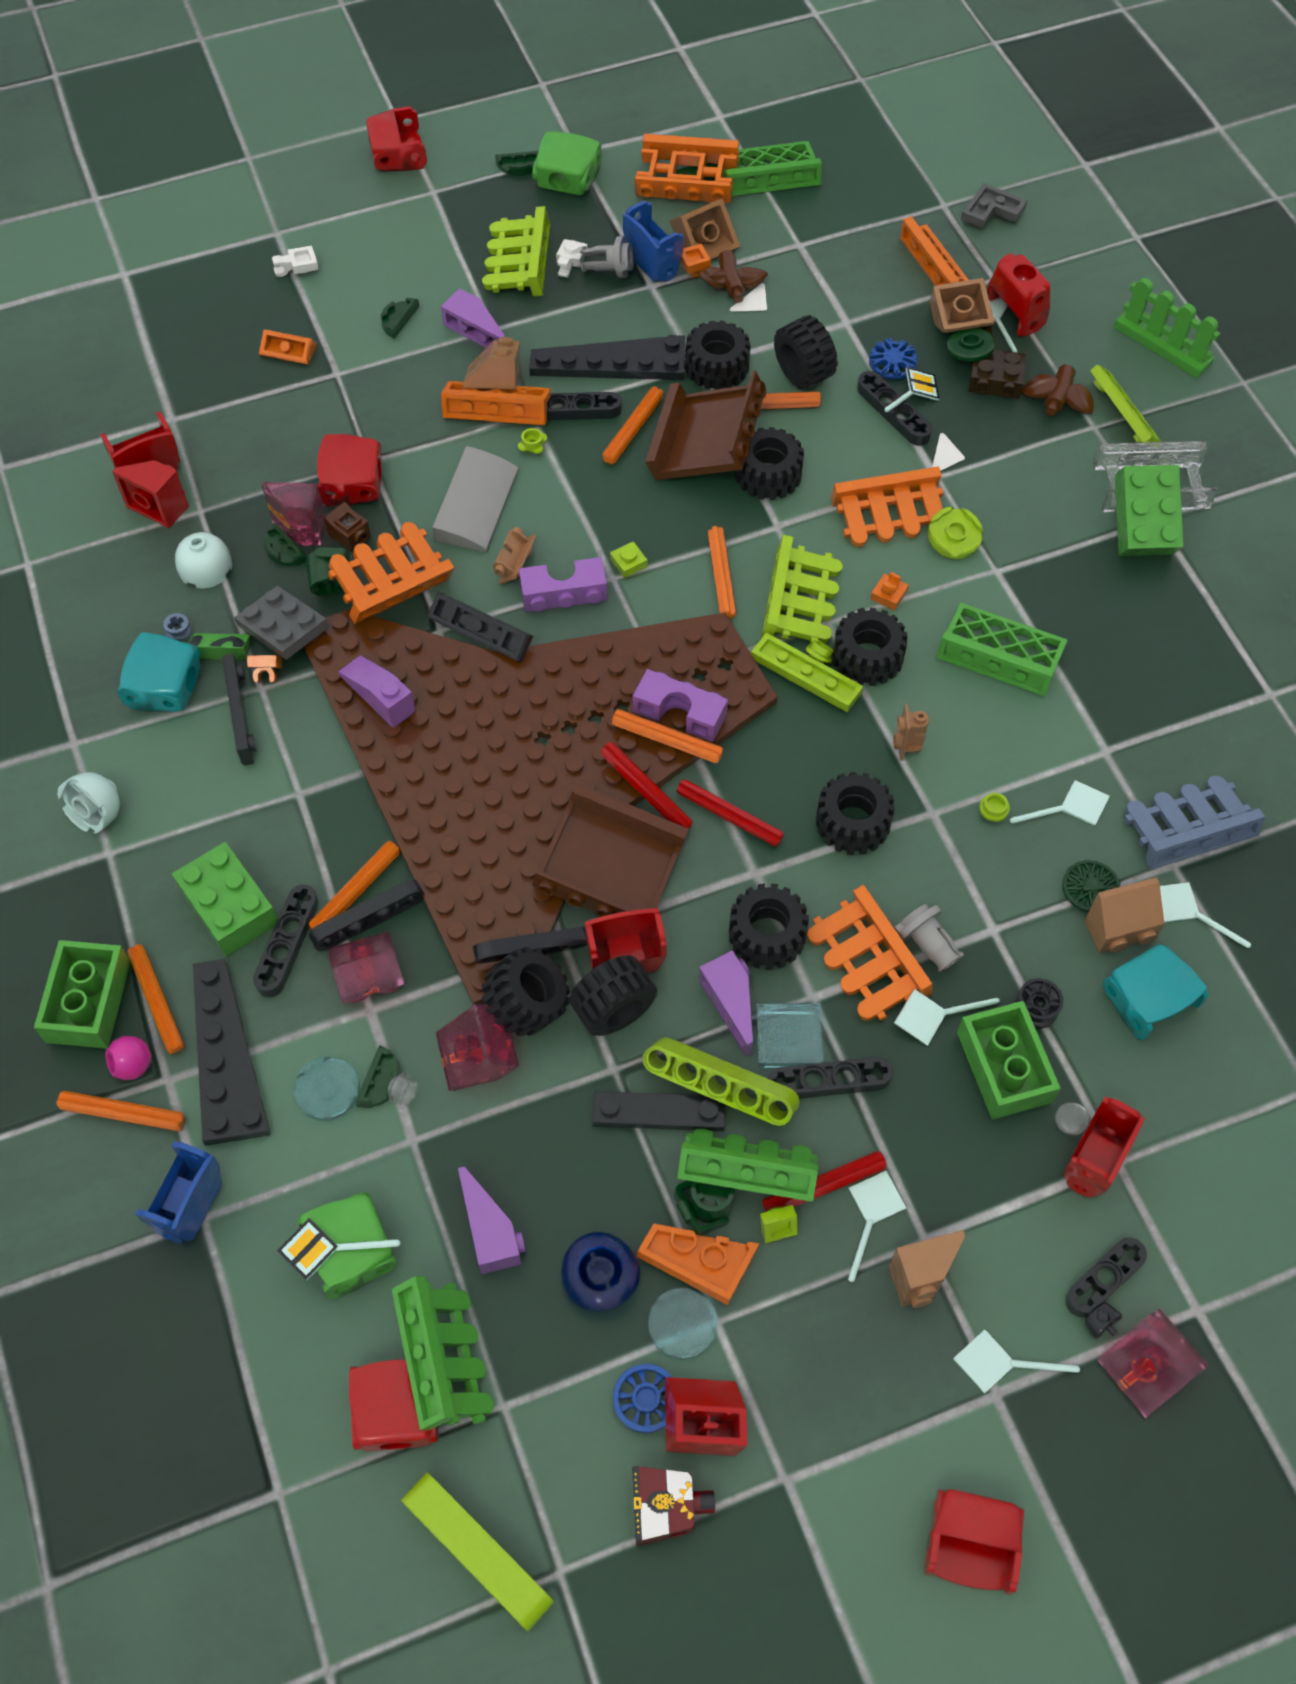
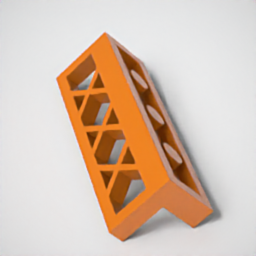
[900,216,968,286]
[441,381,551,425]

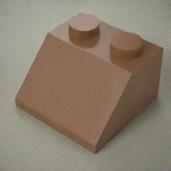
[669,198,740,259]
[929,278,995,333]
[463,337,521,389]
[1085,877,1164,953]
[888,1230,965,1308]

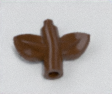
[699,250,768,303]
[1021,364,1094,416]

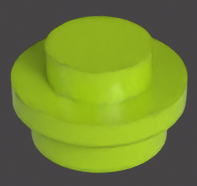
[806,640,834,664]
[979,792,1010,822]

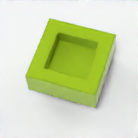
[610,542,648,578]
[760,1205,798,1244]

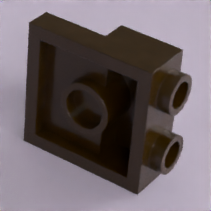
[968,349,1026,399]

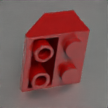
[665,1377,747,1456]

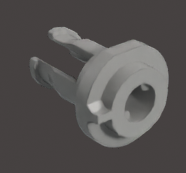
[580,236,634,278]
[894,904,964,973]

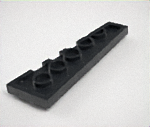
[529,334,685,380]
[193,959,270,1146]

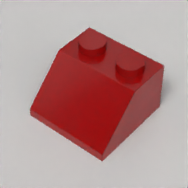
[112,460,189,528]

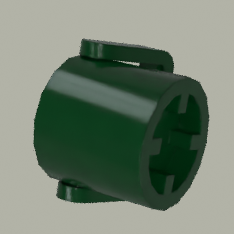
[306,547,353,597]
[673,1181,735,1236]

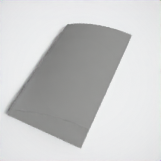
[432,446,519,553]

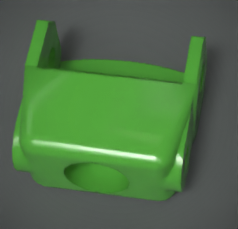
[532,131,602,196]
[297,1192,397,1299]

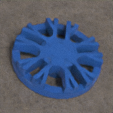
[869,338,918,380]
[613,1364,672,1434]

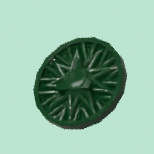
[947,328,996,362]
[1062,860,1120,913]

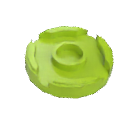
[928,507,983,559]

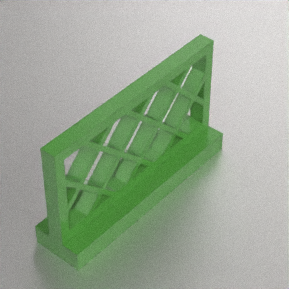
[723,141,822,196]
[936,602,1067,697]

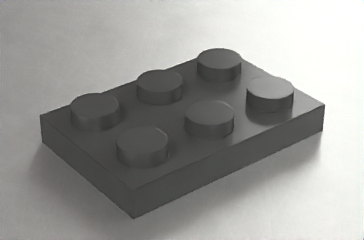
[234,585,330,660]

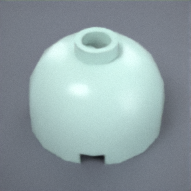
[175,532,233,589]
[57,772,120,833]

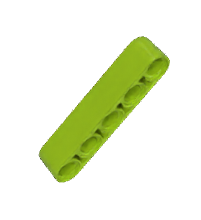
[643,1037,800,1126]
[401,1472,554,1632]

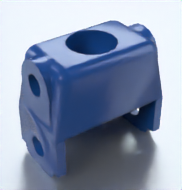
[623,201,684,282]
[135,1141,222,1244]

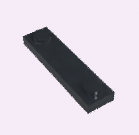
[427,592,533,662]
[222,653,257,766]
[593,1091,725,1131]

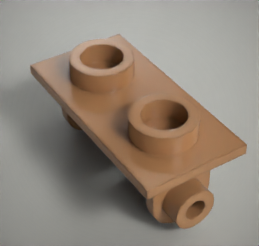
[493,527,536,585]
[893,704,929,761]

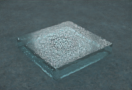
[756,1004,824,1068]

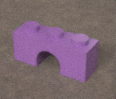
[519,557,608,612]
[633,669,728,742]

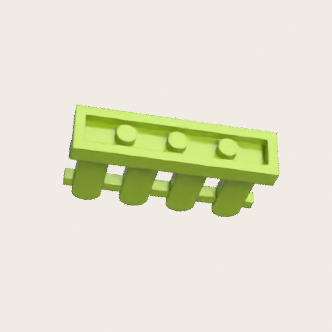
[482,206,551,296]
[761,534,843,645]

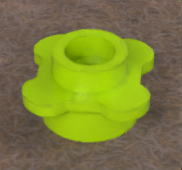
[518,428,547,454]

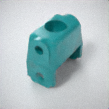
[117,632,201,712]
[1103,944,1209,1041]

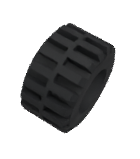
[774,315,838,390]
[685,320,751,390]
[735,427,804,500]
[832,607,908,686]
[816,772,895,855]
[729,883,809,970]
[481,947,570,1036]
[569,955,658,1036]

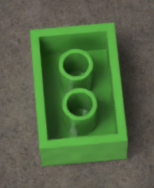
[1115,465,1183,556]
[172,841,278,957]
[34,940,131,1049]
[957,1001,1061,1120]

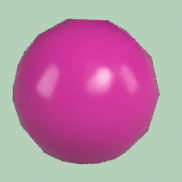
[105,1036,152,1080]

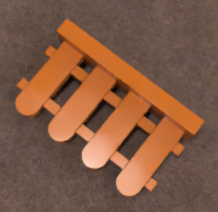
[831,466,943,547]
[328,522,454,624]
[807,884,933,1021]

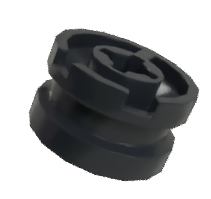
[1015,978,1063,1029]

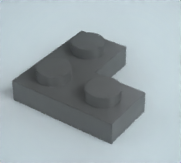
[961,183,1028,229]

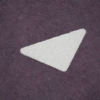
[730,283,767,312]
[932,433,965,471]

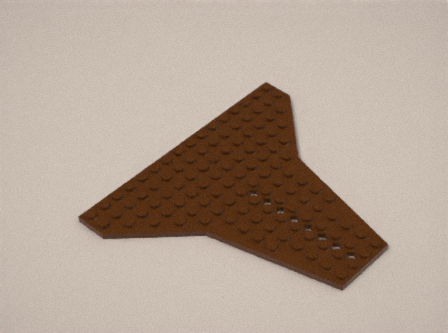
[303,609,777,1008]

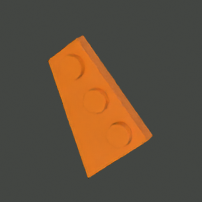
[637,1224,759,1305]

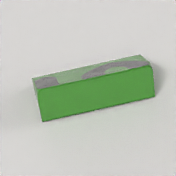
[189,633,251,660]

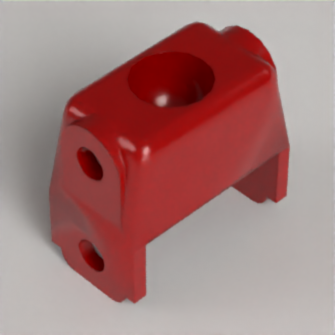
[366,106,427,171]
[987,253,1051,337]
[100,411,181,471]
[317,434,382,506]
[584,908,667,973]
[1063,1096,1145,1197]
[349,1360,439,1452]
[924,1489,1024,1595]

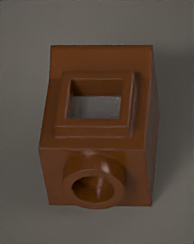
[324,501,371,552]

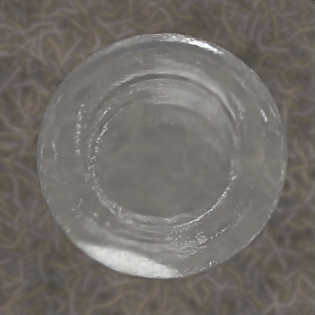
[388,1073,418,1105]
[1055,1103,1089,1135]

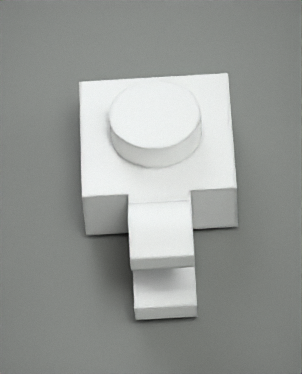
[556,239,587,278]
[272,245,318,277]

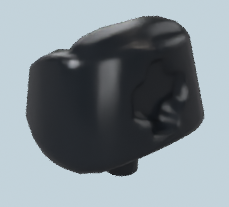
[1084,1302,1122,1339]

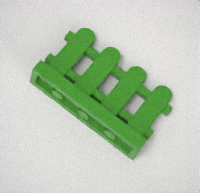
[1114,278,1221,379]
[677,1129,819,1202]
[392,1276,494,1430]

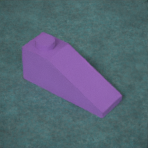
[441,288,505,348]
[338,655,416,728]
[699,951,753,1057]
[458,1166,526,1274]

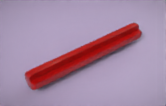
[600,741,693,829]
[676,780,784,846]
[762,1151,887,1212]

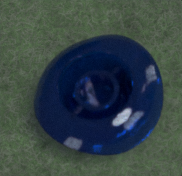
[561,1232,640,1311]

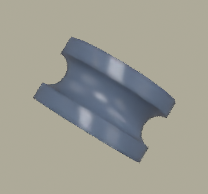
[163,613,191,641]

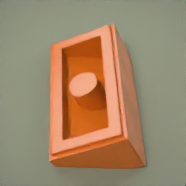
[259,329,317,365]

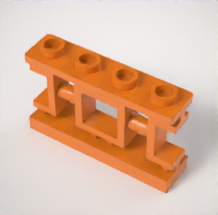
[634,134,740,203]

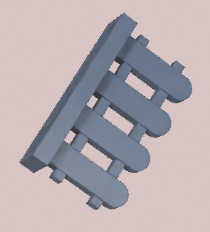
[1124,776,1265,870]

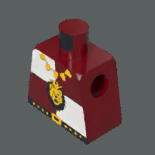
[632,1466,715,1546]

